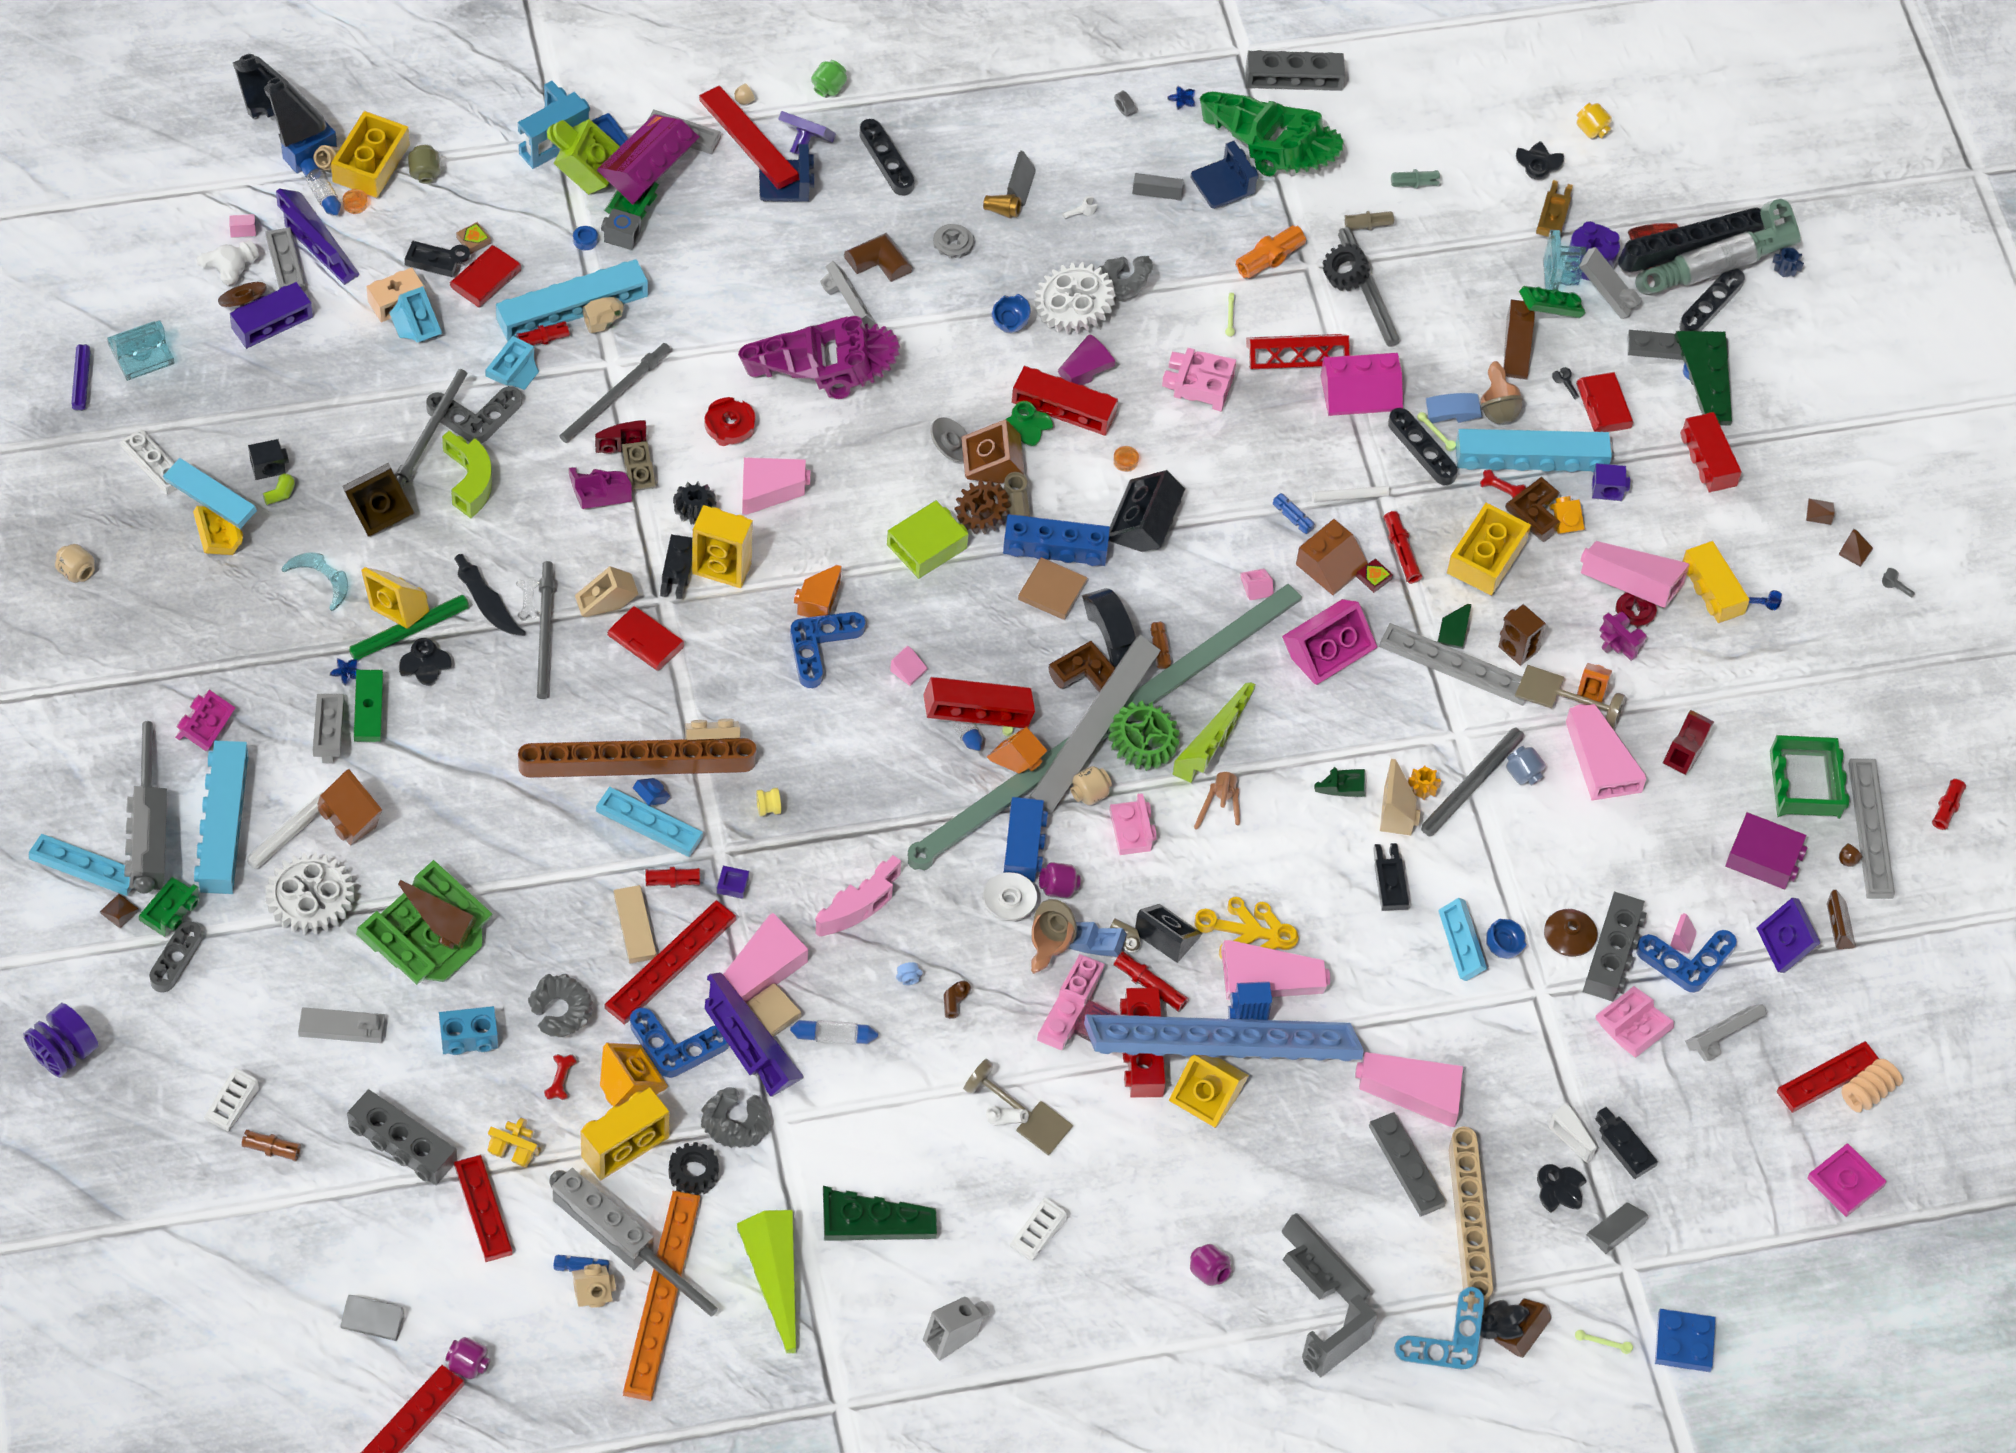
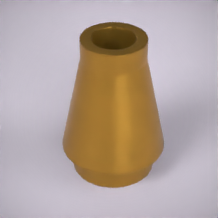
[983,194,1021,219]

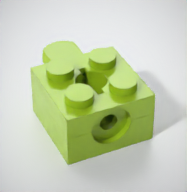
[547,119,620,195]

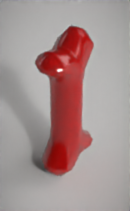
[1480,469,1526,498]
[544,1054,577,1100]

